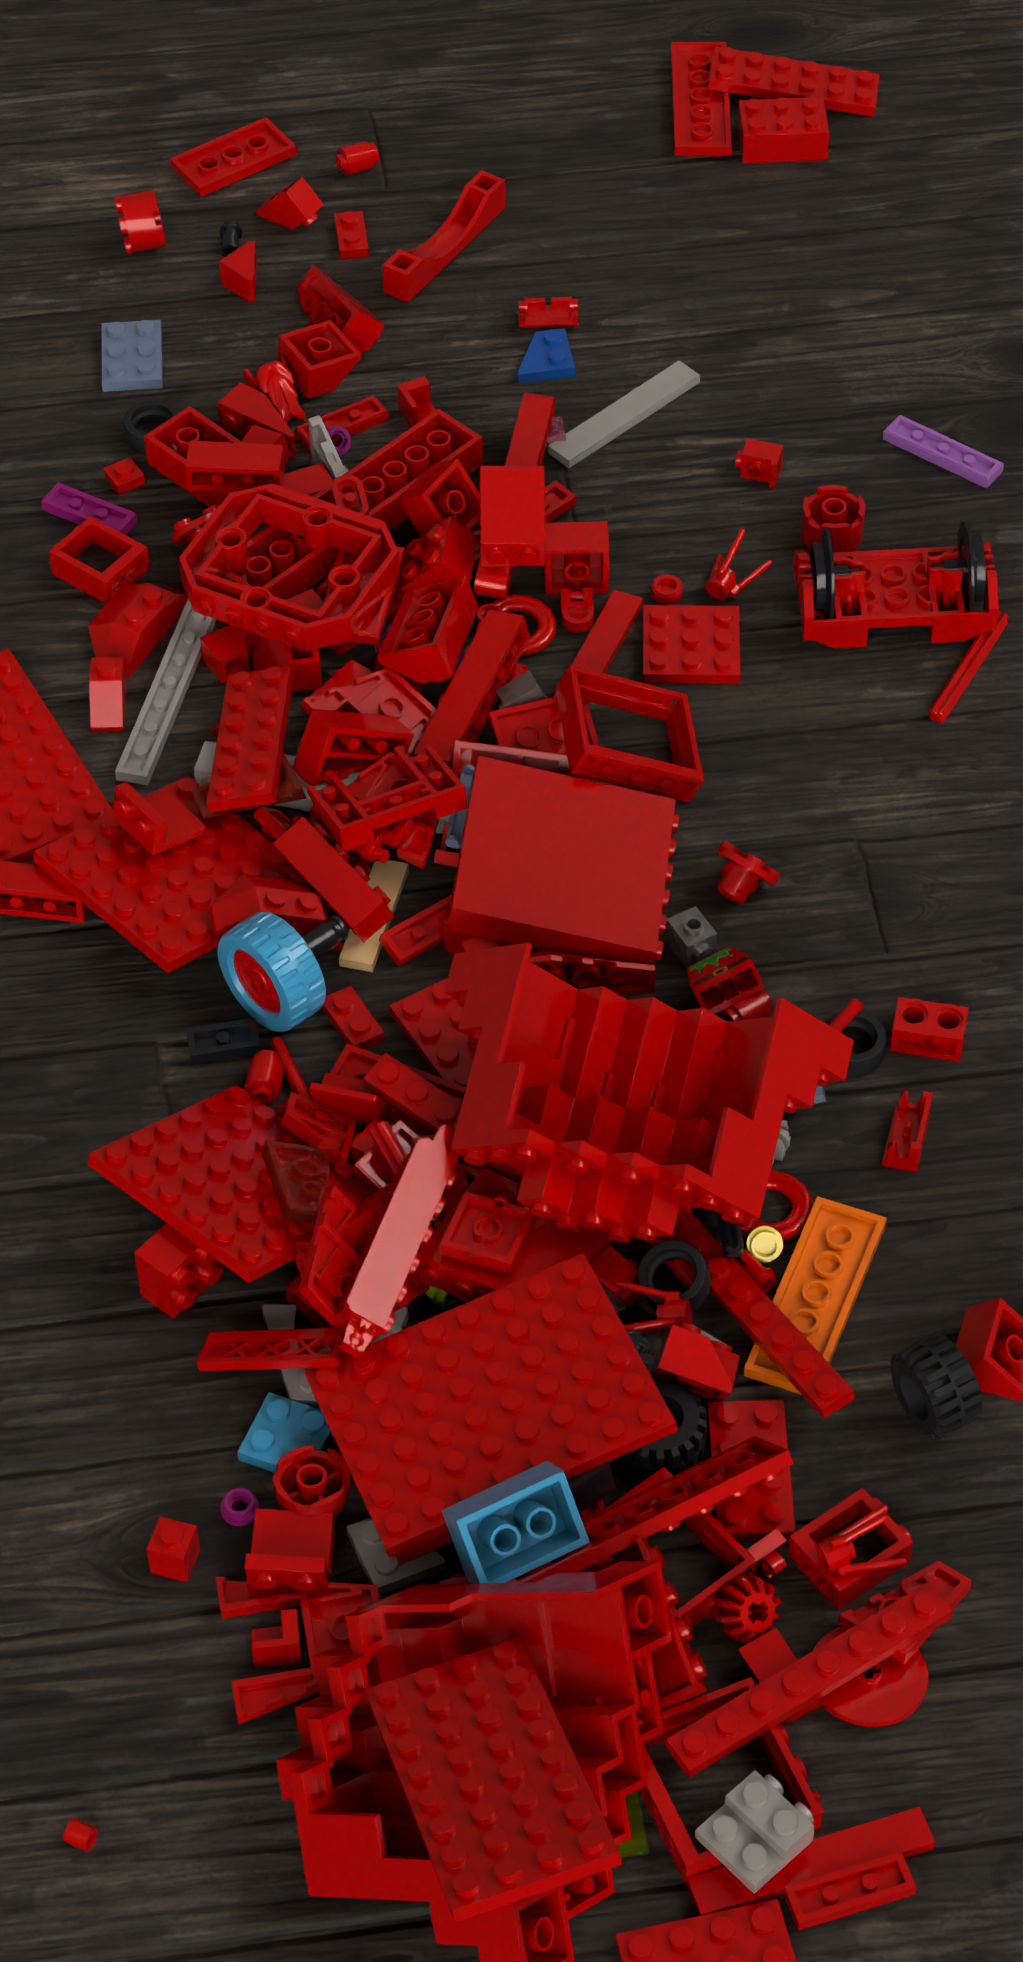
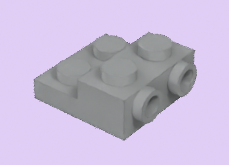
[695,1770,815,1894]

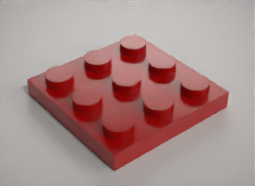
[643,605,740,684]

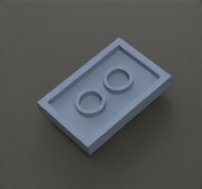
[102,320,163,392]

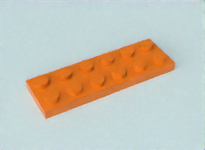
[744,1196,887,1395]

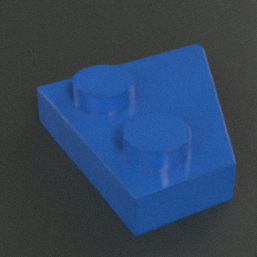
[518,328,576,383]

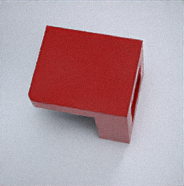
[397,376,436,427]
[251,1608,302,1668]

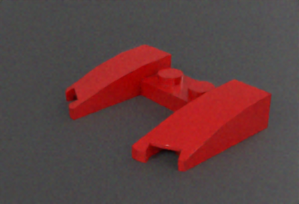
[307,744,468,852]

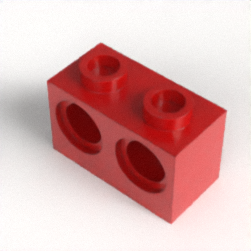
[890,997,969,1062]

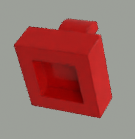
[747,1528,787,1579]

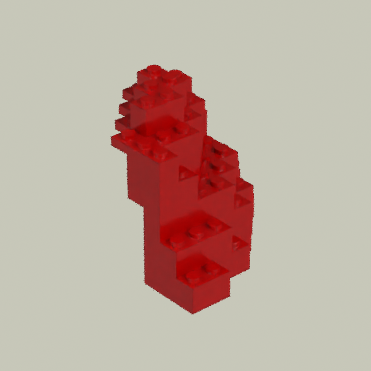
[444,942,854,1243]
[276,1561,673,1962]

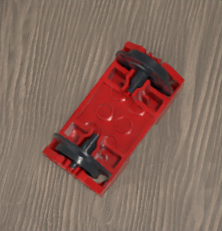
[793,521,999,648]

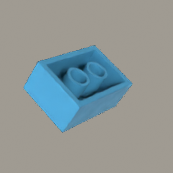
[441,1461,590,1584]

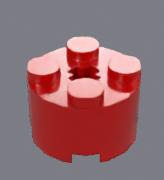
[114,189,167,254]
[801,485,866,553]

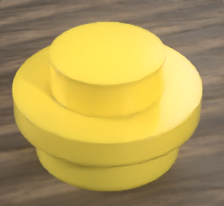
[746,1225,783,1263]

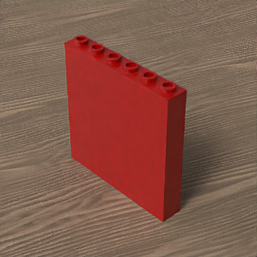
[446,756,680,965]

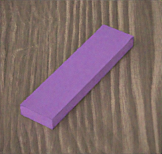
[883,415,1004,489]

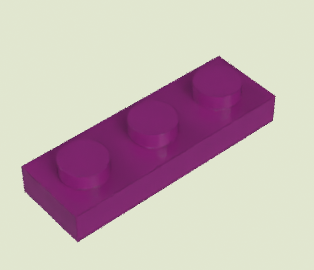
[41,482,137,535]

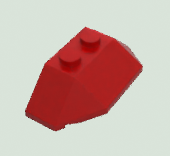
[88,583,188,680]
[209,874,344,951]

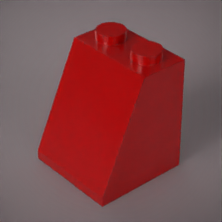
[479,466,545,566]

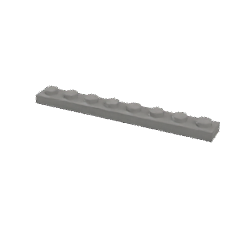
[115,599,217,786]

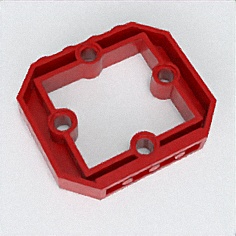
[179,483,399,651]

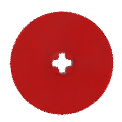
[812,1627,929,1727]

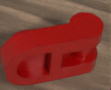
[560,586,594,633]

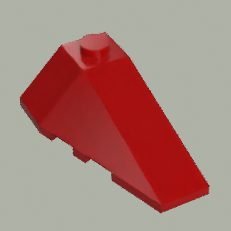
[297,264,384,353]
[452,740,589,780]
[529,951,656,996]

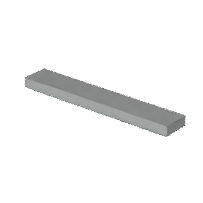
[548,360,700,468]

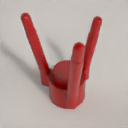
[704,528,772,601]
[614,1280,692,1338]
[815,1505,907,1578]

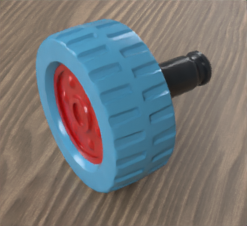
[217,912,349,1032]

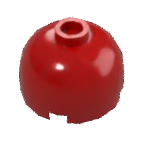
[273,1445,351,1517]

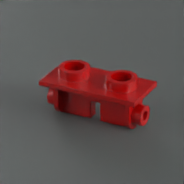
[518,296,579,328]

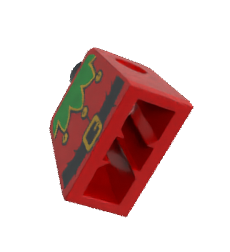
[687,946,765,1014]

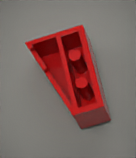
[292,709,414,786]

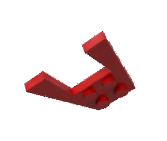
[215,1577,380,1724]

